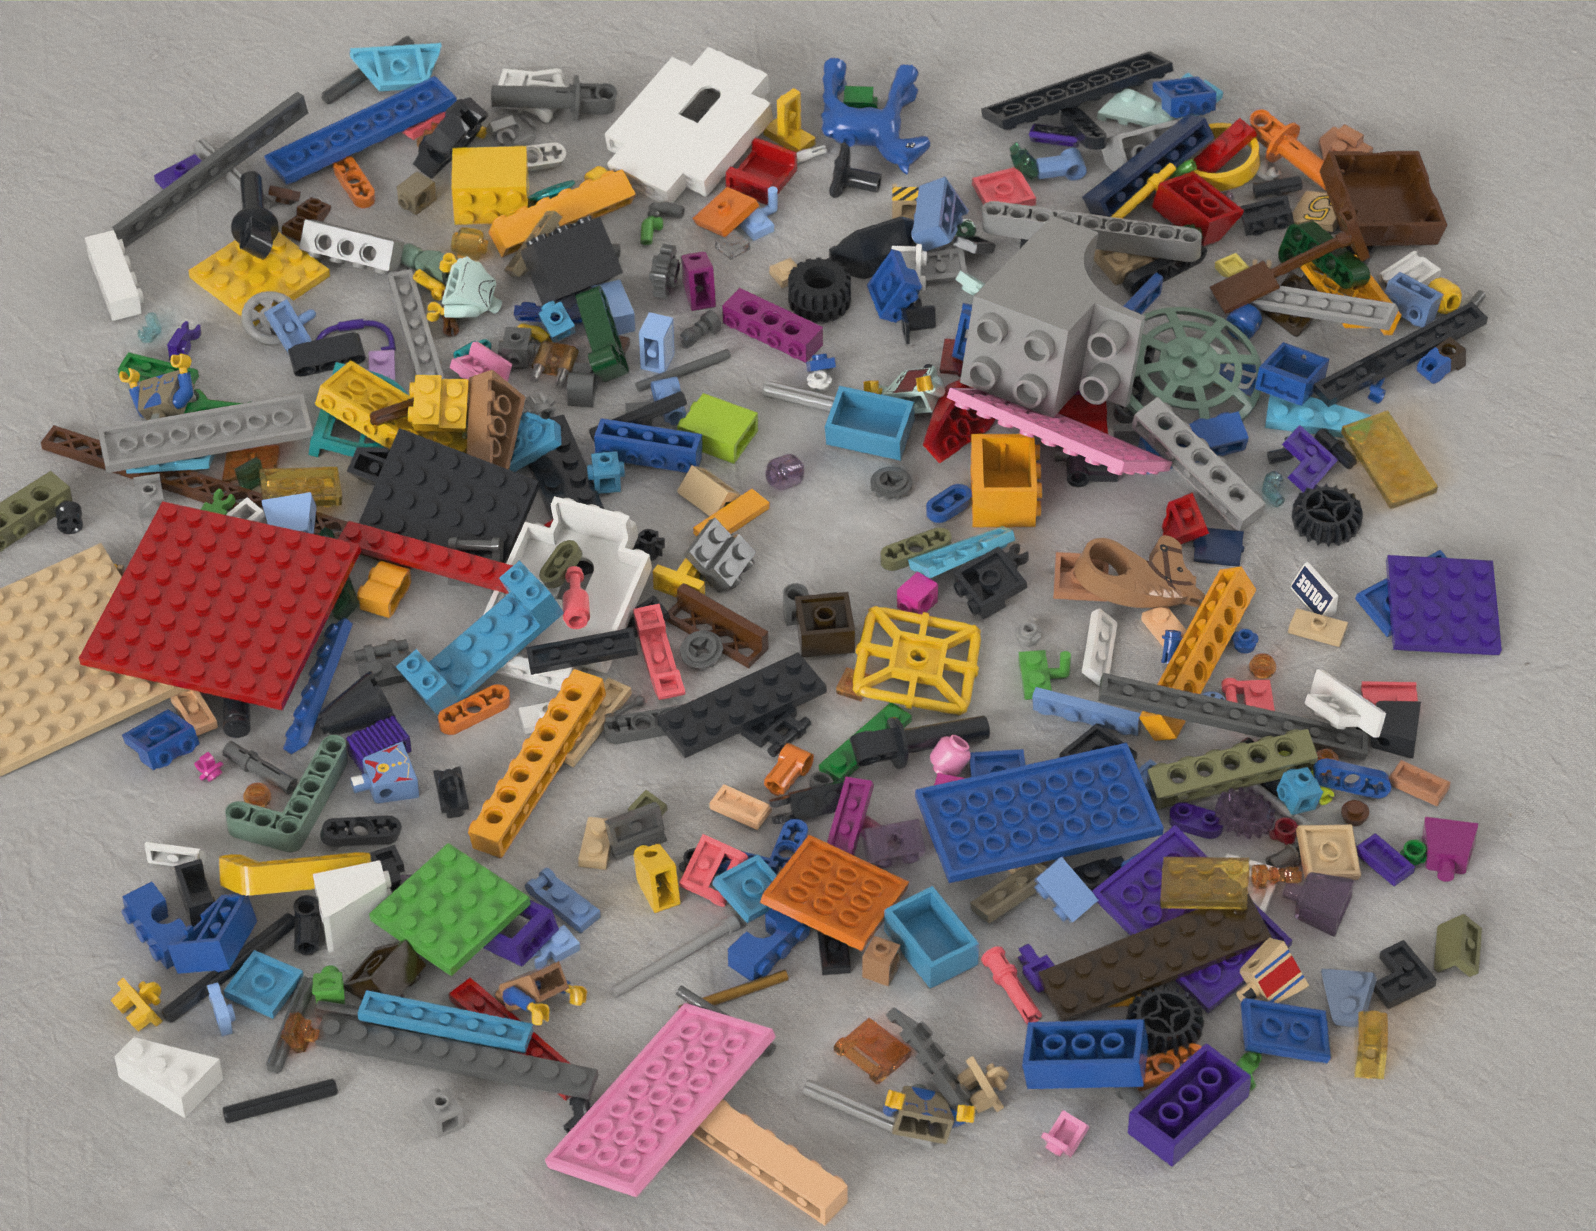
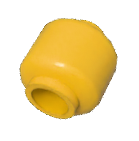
[1428,277,1462,314]

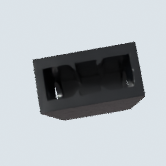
[1356,701,1421,759]

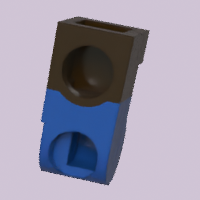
[1416,337,1466,384]

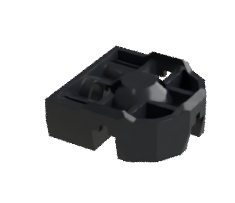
[413,97,489,179]

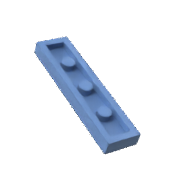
[1032,687,1141,736]

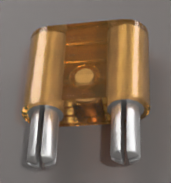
[530,341,579,386]

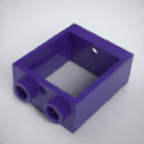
[483,900,559,967]

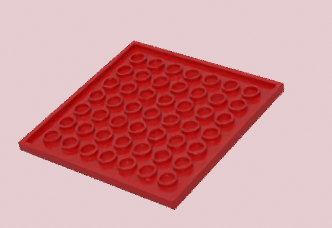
[79,501,361,711]

